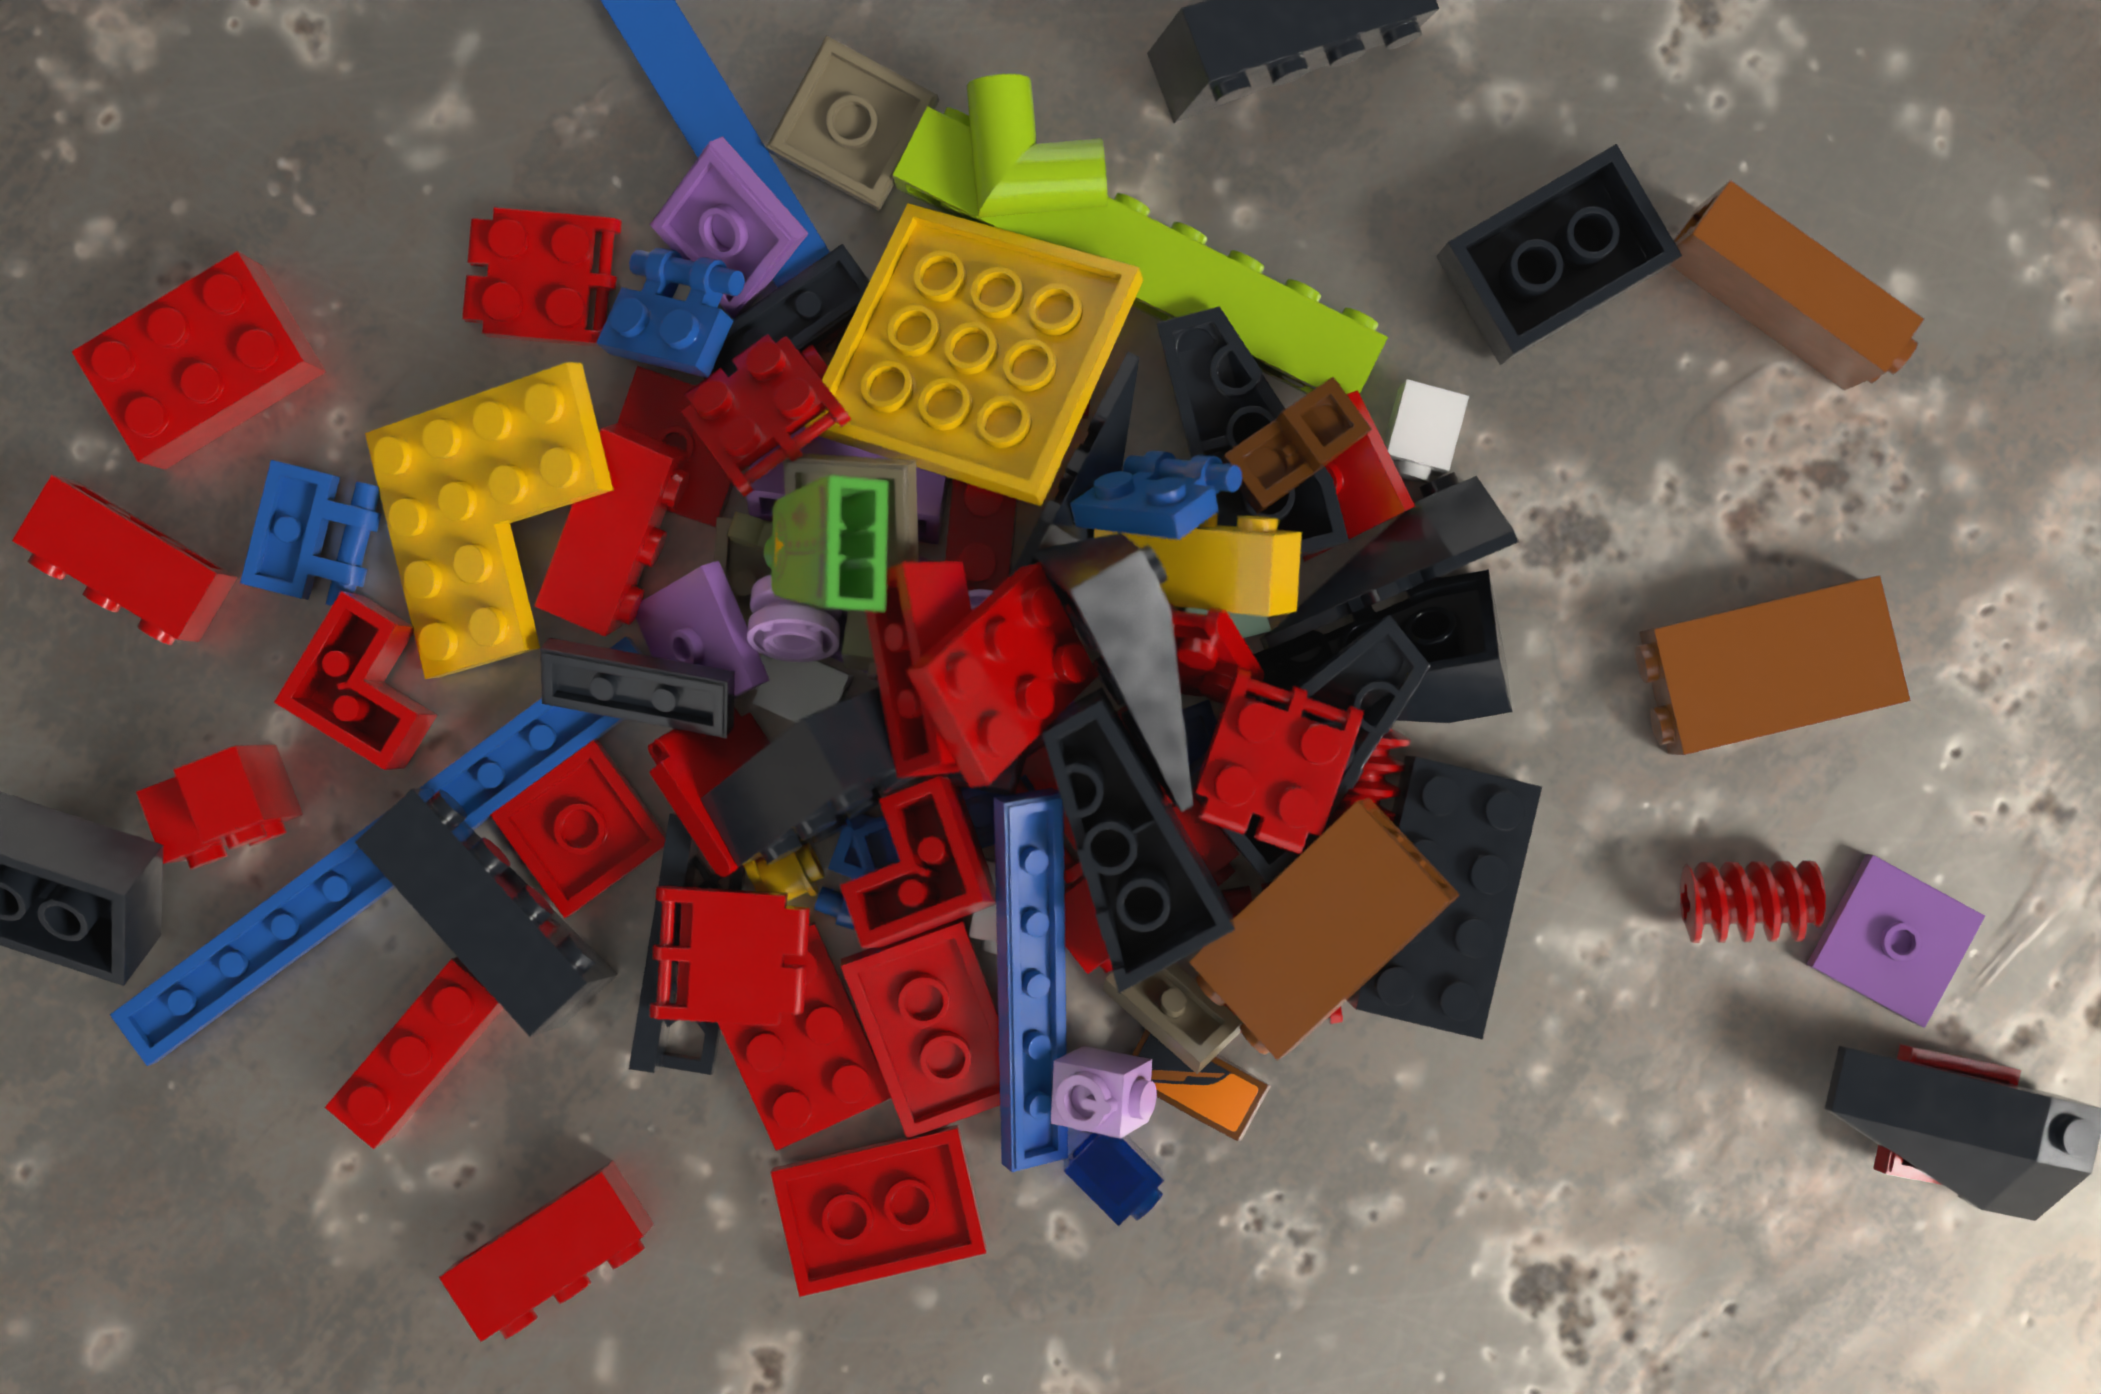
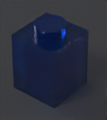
[1064,1132,1164,1227]

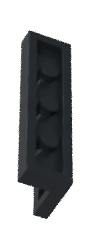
[629,812,746,1075]

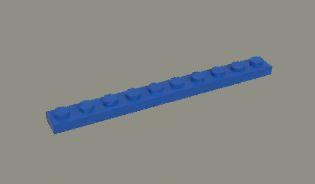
[110,636,643,1066]

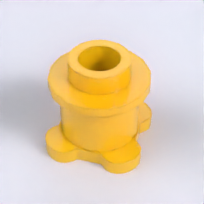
[744,842,825,901]

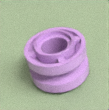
[747,575,842,662]

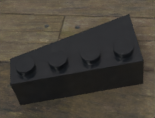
[1147,0,1439,123]
[1042,687,1235,993]
[355,788,618,1037]

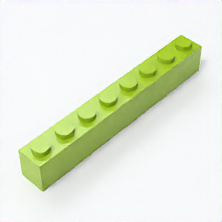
[893,106,1388,394]

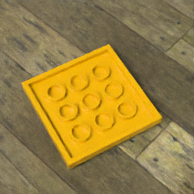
[805,203,1143,506]

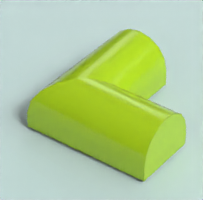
[967,74,1108,218]

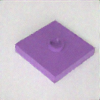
[650,137,809,319]
[635,561,770,698]
[1806,854,1985,1028]

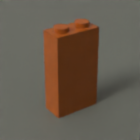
[1670,180,1924,390]
[1635,575,1911,755]
[1189,798,1460,1061]

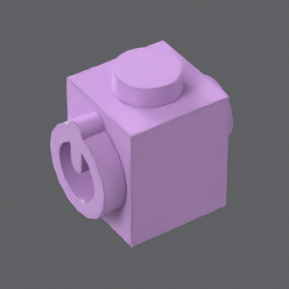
[1051,1046,1157,1138]

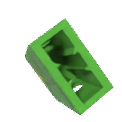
[764,475,888,611]

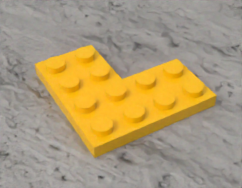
[365,362,613,679]

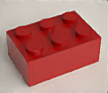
[71,251,326,470]

